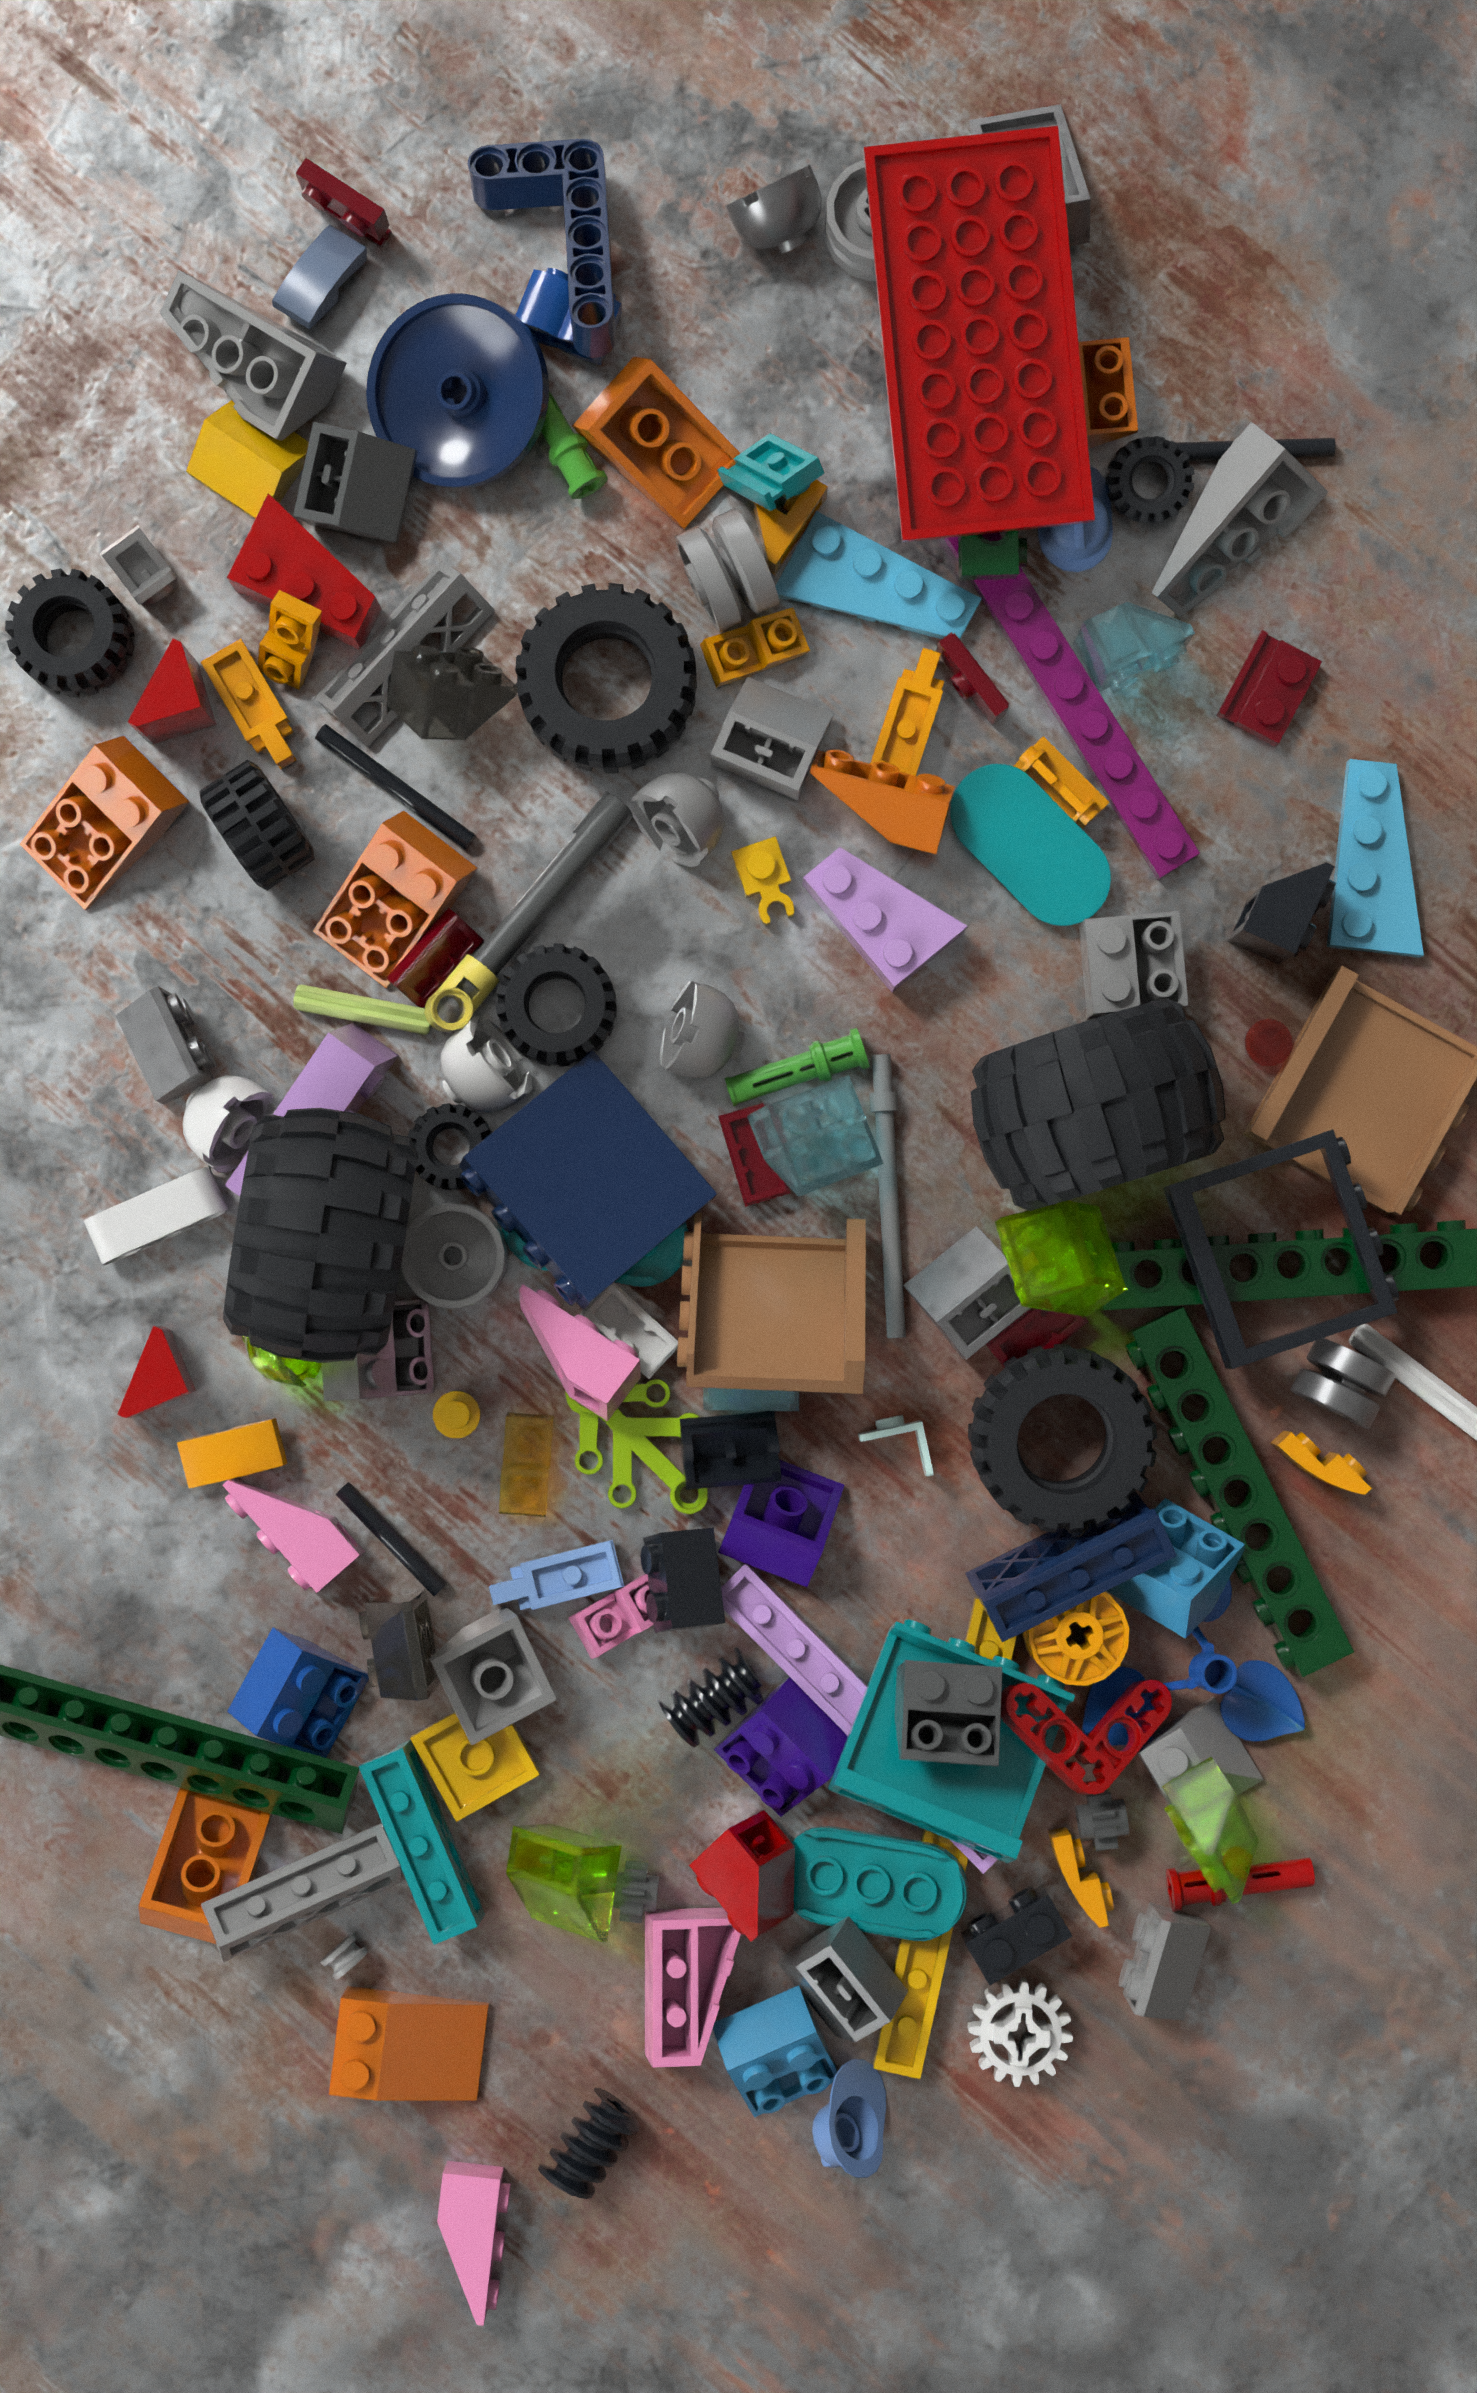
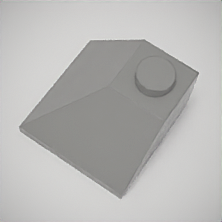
[429,1606,557,1745]
[1137,1697,1264,1828]

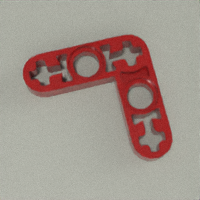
[1000,1679,1172,1795]

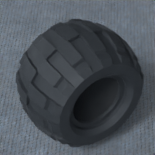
[971,998,1226,1211]
[223,1108,417,1363]

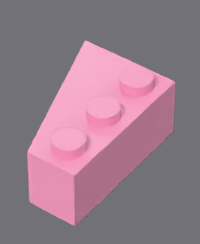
[645,1907,741,2068]

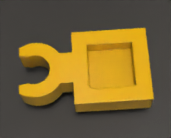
[731,836,794,926]

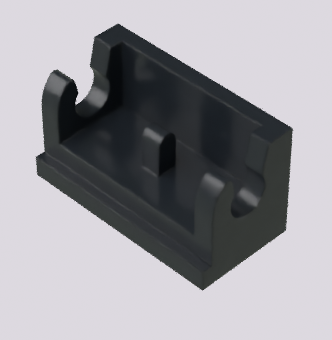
[680,1411,781,1490]

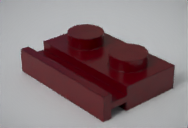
[295,158,392,248]
[1216,630,1323,747]

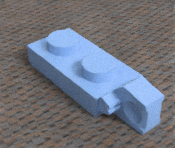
[489,1539,624,1610]

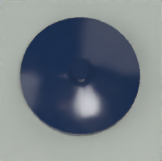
[366,293,549,488]

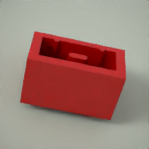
[689,1810,795,1942]

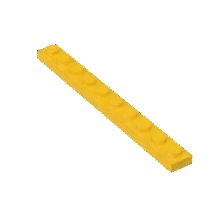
[873,1597,1017,2079]

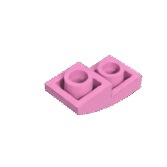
[568,1574,654,1659]

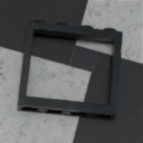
[1163,1129,1399,1369]

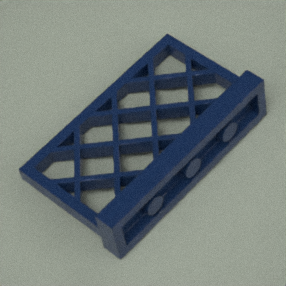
[965,1491,1177,1642]

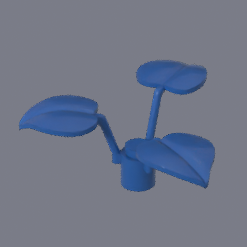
[1082,1578,1305,1746]

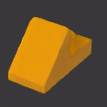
[754,479,828,576]

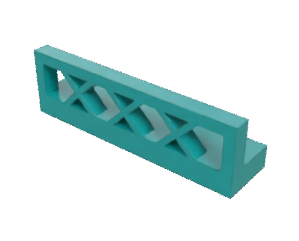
[359,1740,485,1945]

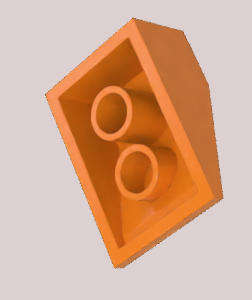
[572,356,740,529]
[138,1787,272,1944]
[329,1986,489,2101]

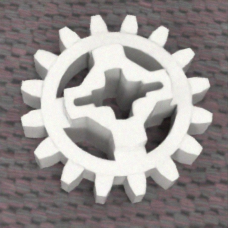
[967,1977,1073,2087]

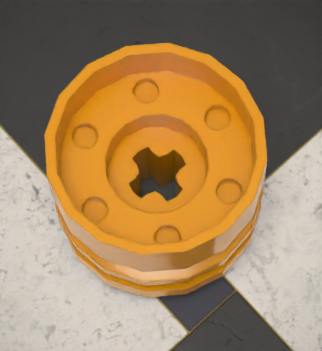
[1021,1592,1129,1686]

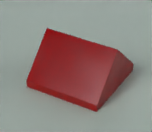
[128,638,217,744]

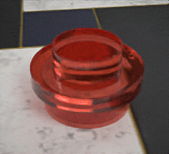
[1244,1019,1292,1066]

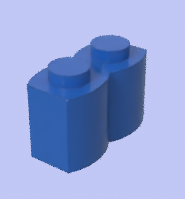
[516,268,622,365]

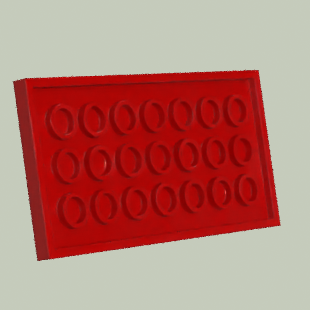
[863,126,1095,543]

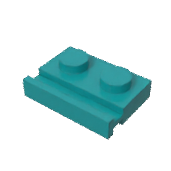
[717,433,825,511]

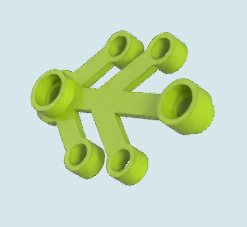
[565,1379,708,1514]

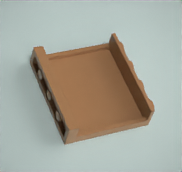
[1243,966,1477,1217]
[677,1213,866,1394]

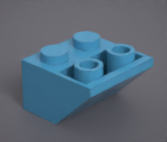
[1107,1498,1245,1639]
[713,1985,838,2118]

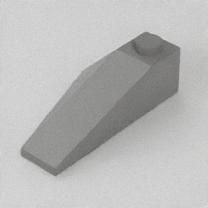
[160,270,347,441]
[1152,422,1328,617]

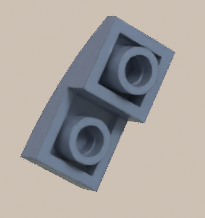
[272,224,367,329]

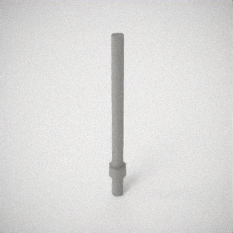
[869,1054,906,1338]

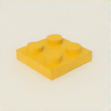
[410,1712,541,1822]

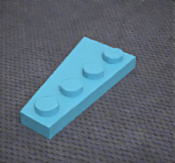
[775,511,982,639]
[1327,759,1424,958]

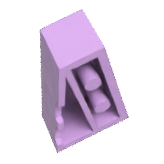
[802,847,968,993]

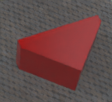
[117,1326,196,1418]

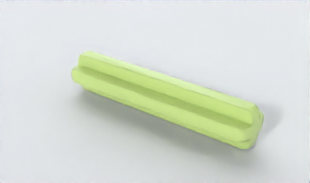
[293,984,431,1035]

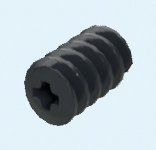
[658,1647,763,1748]
[538,2088,640,2199]

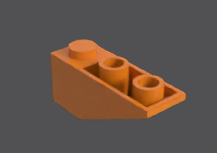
[810,750,955,854]

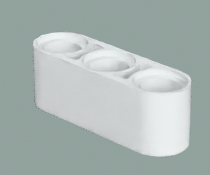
[84,1167,229,1265]

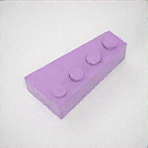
[225,1022,399,1196]

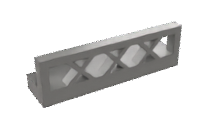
[315,561,495,747]
[201,1823,401,1963]

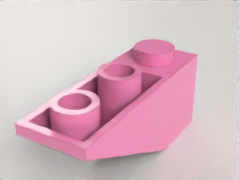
[519,1284,641,1421]
[222,1478,365,1593]
[437,2161,511,2326]

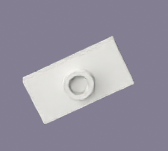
[580,1282,678,1379]

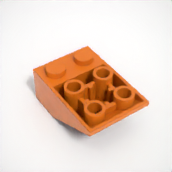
[20,736,190,910]
[313,811,478,988]

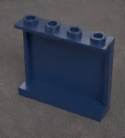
[459,1051,717,1310]

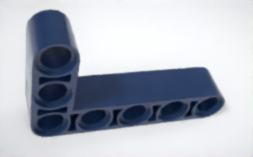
[467,139,616,358]

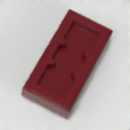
[936,632,1009,725]
[386,908,484,1008]
[718,1103,790,1207]
[985,1283,1089,1368]

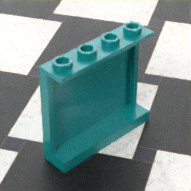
[828,1619,1075,1863]

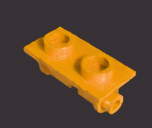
[1013,736,1110,830]

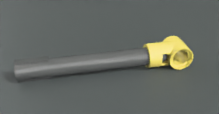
[424,791,633,1032]

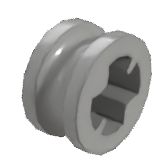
[320,1933,369,1980]

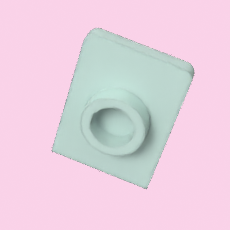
[858,1415,934,1477]

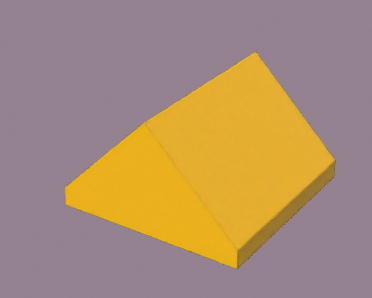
[186,400,309,519]

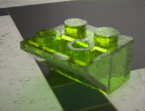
[995,1200,1127,1317]
[1162,1756,1259,1905]
[506,1824,622,1942]

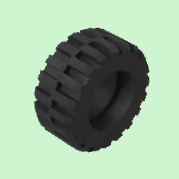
[515,583,697,773]
[968,1344,1157,1534]

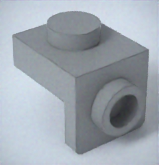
[100,525,177,605]

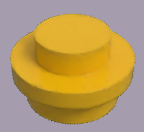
[433,1391,481,1438]

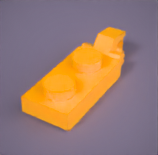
[201,638,297,770]
[870,648,944,776]

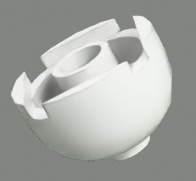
[441,1016,533,1113]
[183,1075,277,1173]

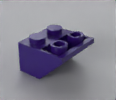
[714,1677,848,1817]

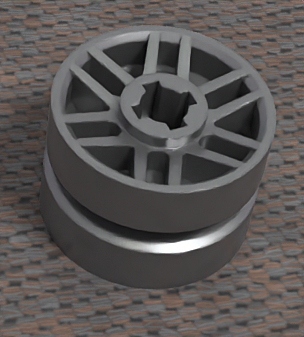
[1290,1338,1396,1429]

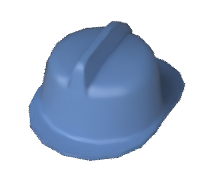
[1038,465,1113,572]
[812,2059,886,2178]

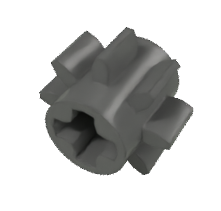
[1075,1789,1129,1851]
[608,1860,659,1923]

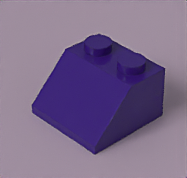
[718,1460,845,1587]

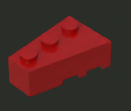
[227,493,382,649]

